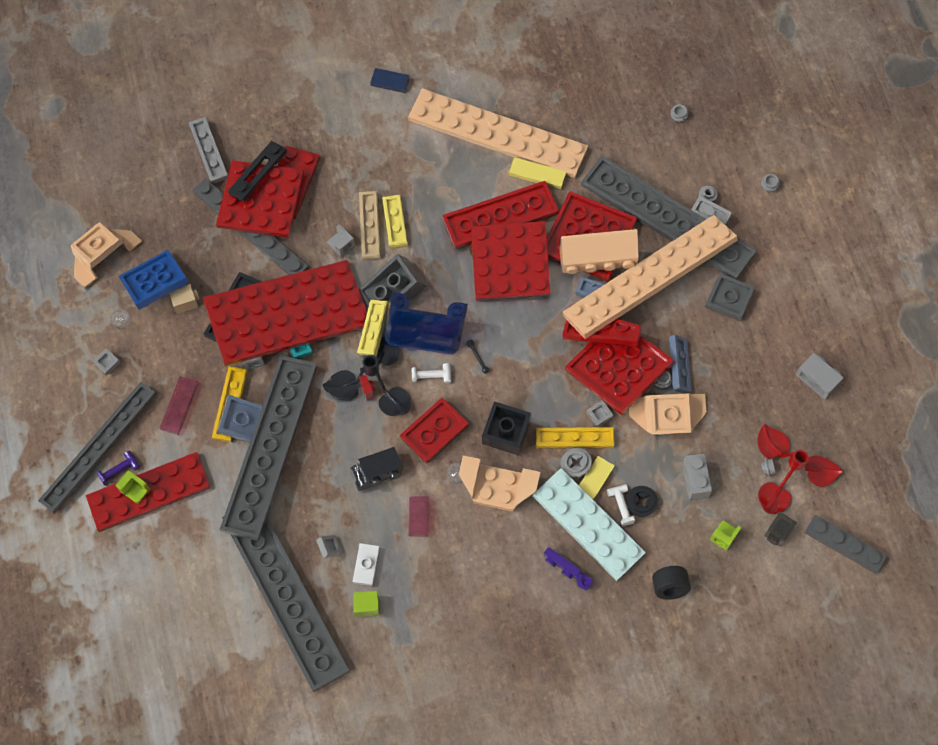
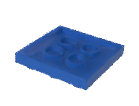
[119,250,189,310]

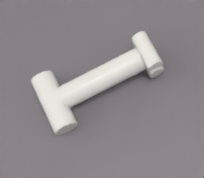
[411,363,451,384]
[607,484,635,527]

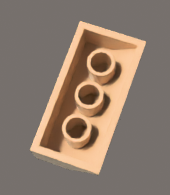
[560,229,638,274]

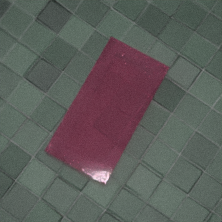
[408,496,429,537]

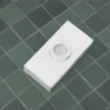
[352,543,380,587]

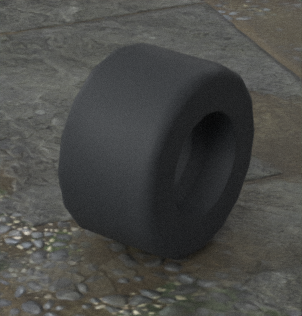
[652,566,691,600]

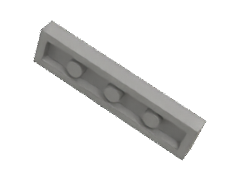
[189,117,228,184]

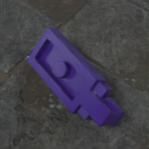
[544,547,593,591]

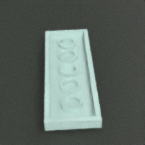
[533,469,646,581]

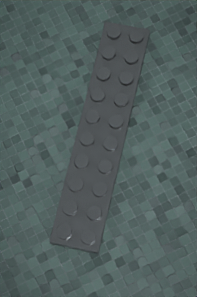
[581,156,757,280]
[220,355,317,541]
[222,516,350,693]

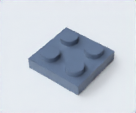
[217,395,262,443]

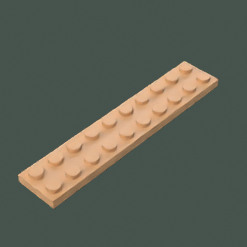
[408,88,588,178]
[563,215,738,339]

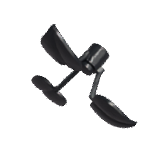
[323,334,411,416]

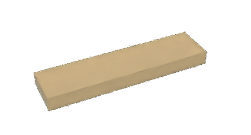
[359,191,381,260]

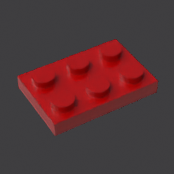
[400,398,469,464]

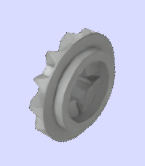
[561,448,592,478]

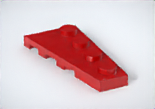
[562,305,642,346]

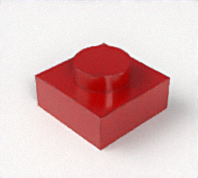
[359,375,376,401]

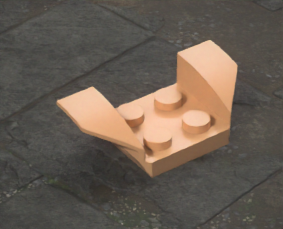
[71,222,142,288]
[629,393,707,435]
[459,455,540,512]

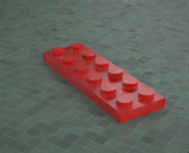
[442,181,559,249]
[86,452,211,532]

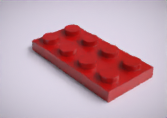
[277,145,320,219]

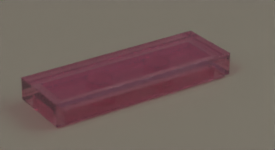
[160,376,199,435]

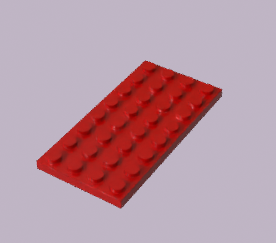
[203,260,367,366]

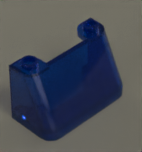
[384,291,468,354]

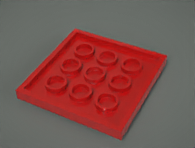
[216,160,304,238]
[547,191,637,282]
[471,221,551,301]
[565,318,674,415]

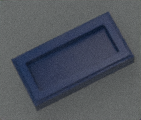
[370,68,409,93]

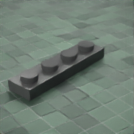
[805,515,887,574]

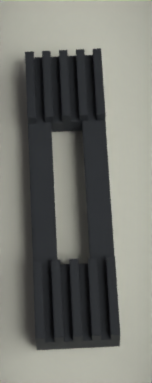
[228,140,287,203]

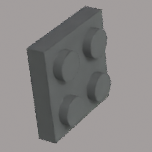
[705,273,755,321]

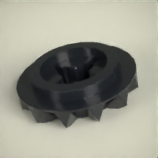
[626,486,658,517]

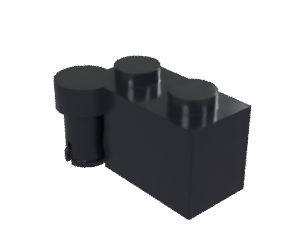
[350,447,403,491]

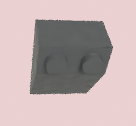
[359,254,427,313]

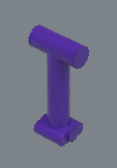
[97,451,141,486]

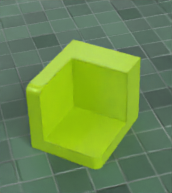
[115,470,150,504]
[710,521,742,551]
[353,591,380,617]

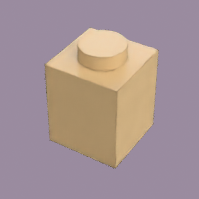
[169,284,200,314]

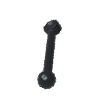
[467,340,489,374]

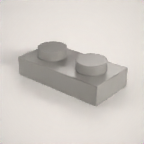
[691,195,732,225]

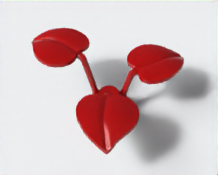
[757,424,843,514]

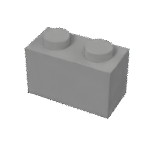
[796,353,844,400]
[682,454,712,501]

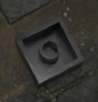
[482,401,531,455]

